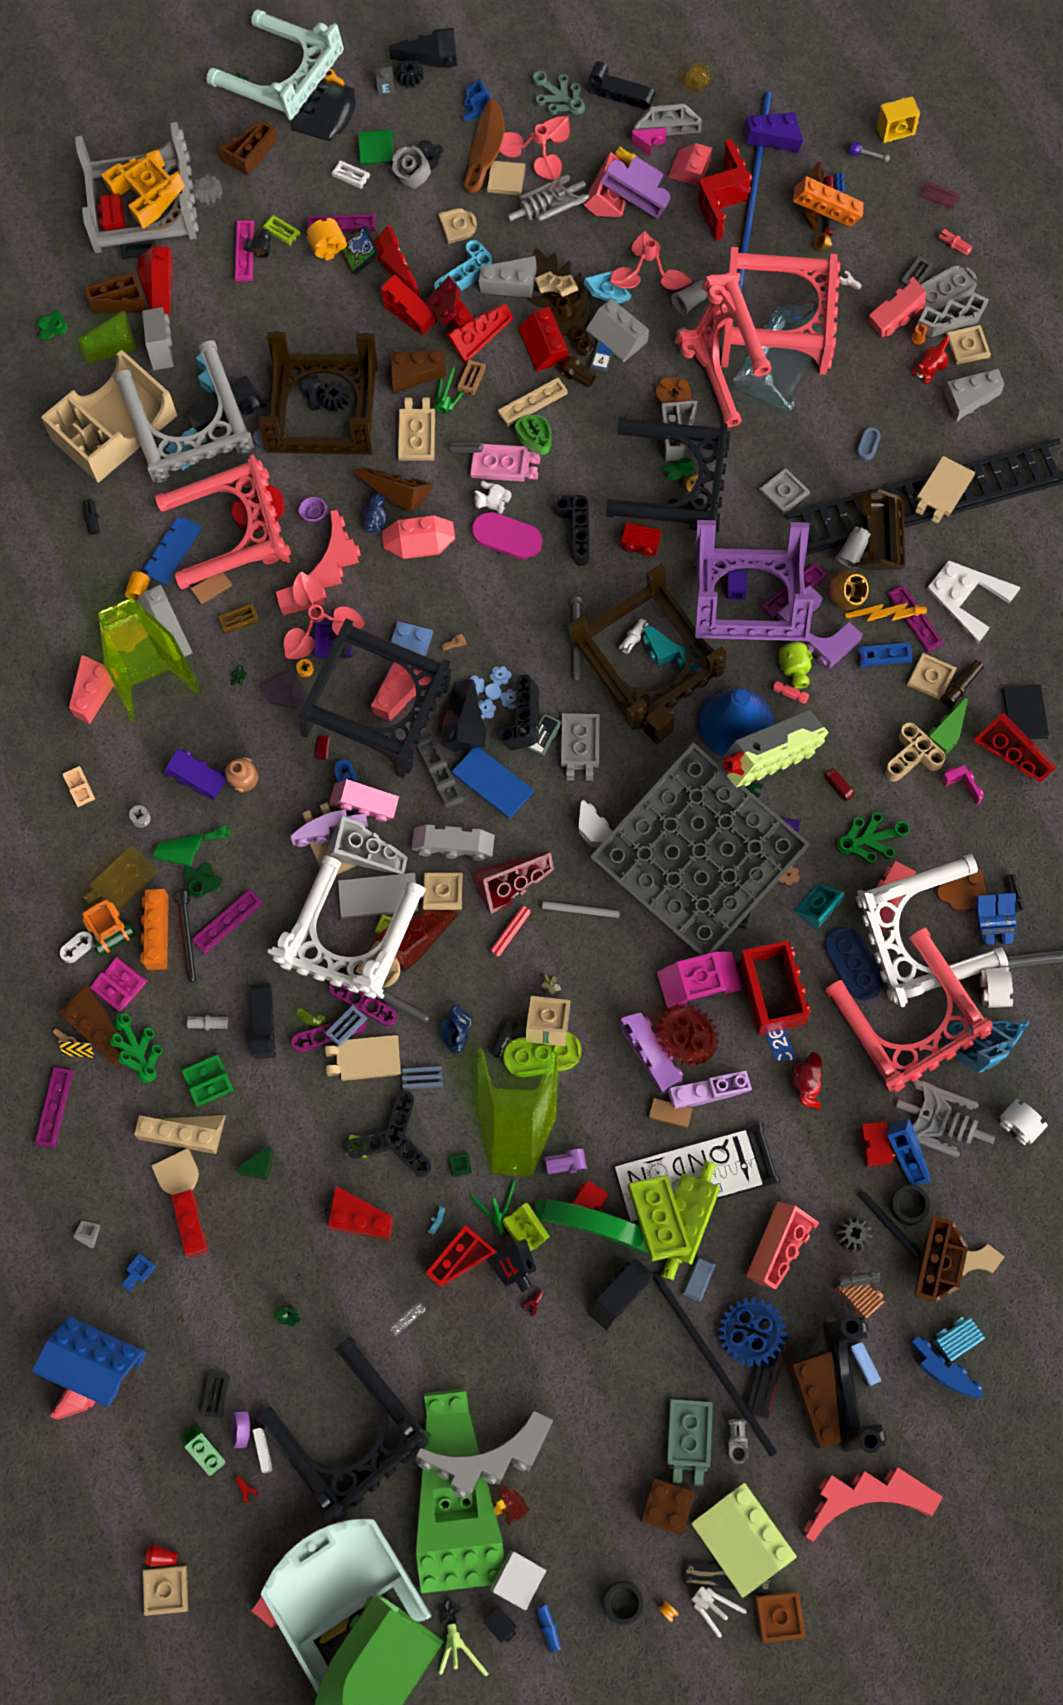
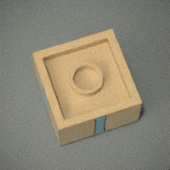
[526,996,570,1046]

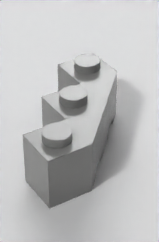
[917,292,989,337]
[411,825,495,861]

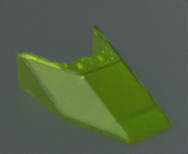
[99,598,200,723]
[477,1048,561,1176]

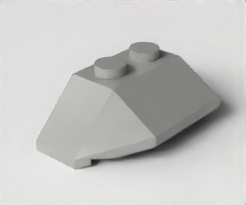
[634,104,702,136]

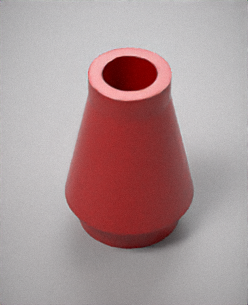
[145,1544,178,1567]

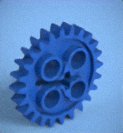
[718,1297,787,1367]

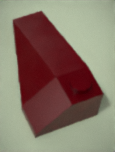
[473,851,554,914]

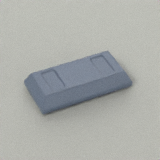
[682,1256,716,1302]

